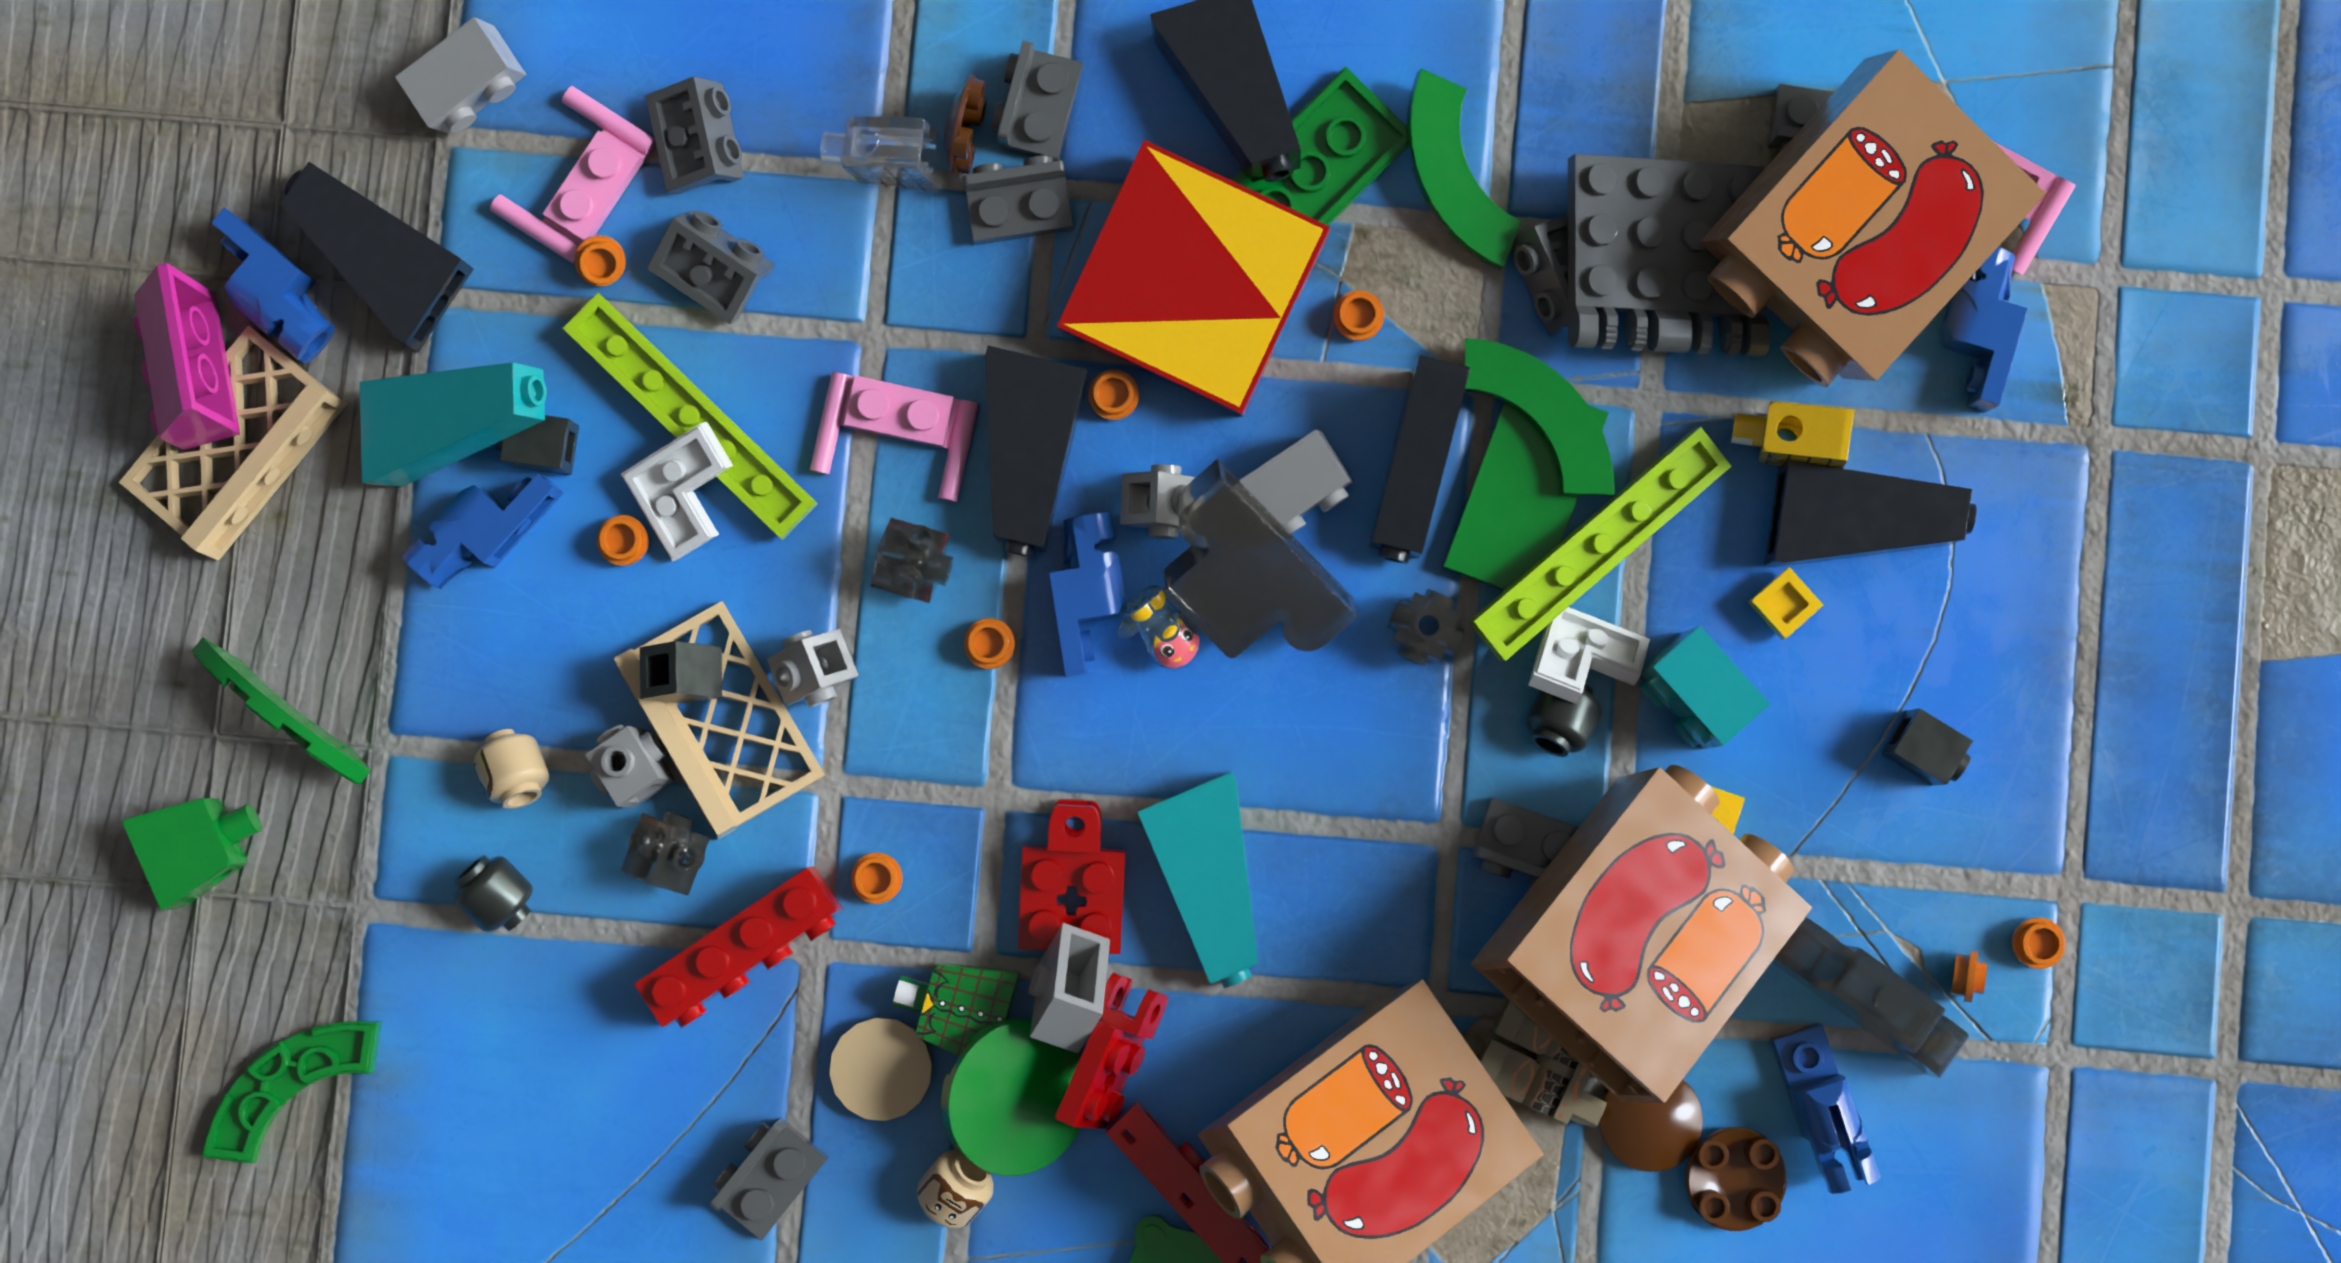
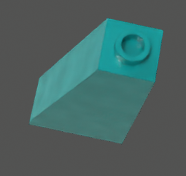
[359,362,547,488]
[1137,772,1258,988]

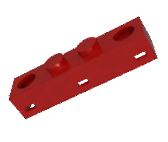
[1106,1099,1271,1263]

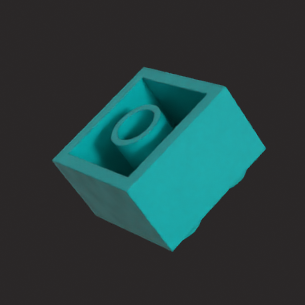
[1639,626,1770,749]

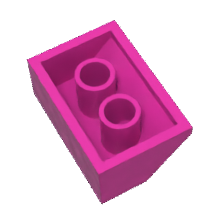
[134,263,240,450]

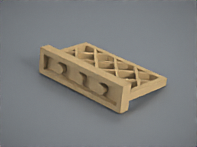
[119,325,347,561]
[614,601,825,840]

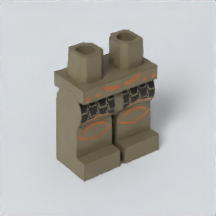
[1478,997,1607,1128]

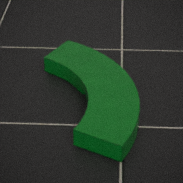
[1407,69,1522,270]
[1463,338,1615,497]
[192,637,371,785]
[201,1020,382,1164]

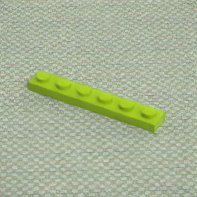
[563,292,818,540]
[1468,427,1732,661]

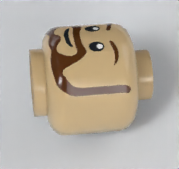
[473,729,549,809]
[916,1150,994,1229]

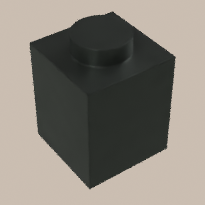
[496,415,579,475]
[640,641,722,704]
[1881,708,1973,786]

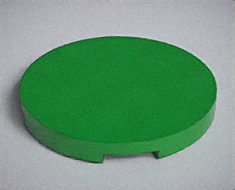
[941,1018,1082,1176]

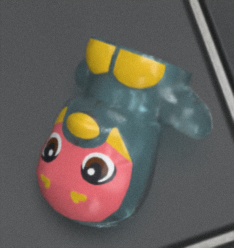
[1117,585,1200,669]

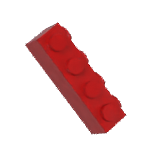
[634,866,844,1028]

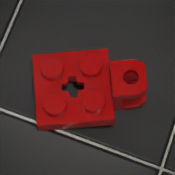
[1018,798,1126,954]
[1055,973,1168,1129]

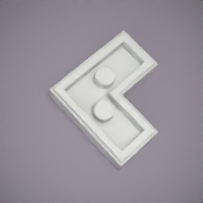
[621,422,733,562]
[1528,607,1650,704]

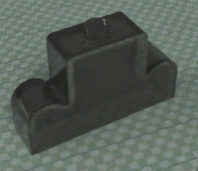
[1163,459,1358,658]
[1772,917,1969,1078]

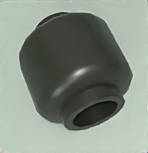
[1526,683,1602,757]
[454,855,533,932]

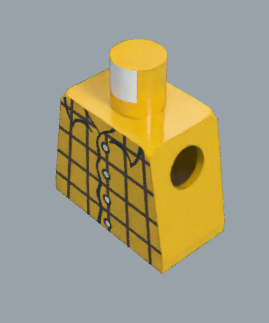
[1731,401,1855,469]

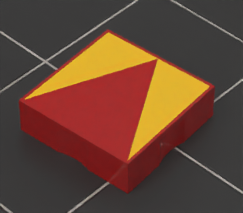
[1057,140,1330,416]

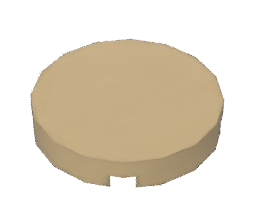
[829,1017,933,1121]

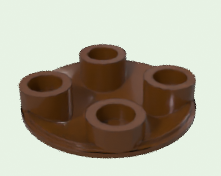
[944,74,987,175]
[1600,1080,1703,1172]
[1685,1127,1787,1231]

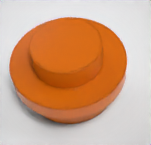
[574,235,626,286]
[1333,290,1384,341]
[1088,369,1139,421]
[597,515,649,566]
[964,618,1015,669]
[851,853,903,904]
[2012,917,2065,969]
[1951,950,1988,1003]

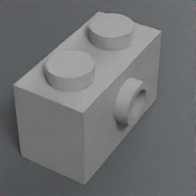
[395,17,527,133]
[1230,430,1354,541]
[1029,923,1110,1053]

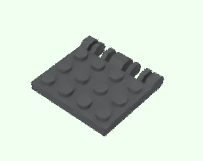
[1568,154,1770,357]

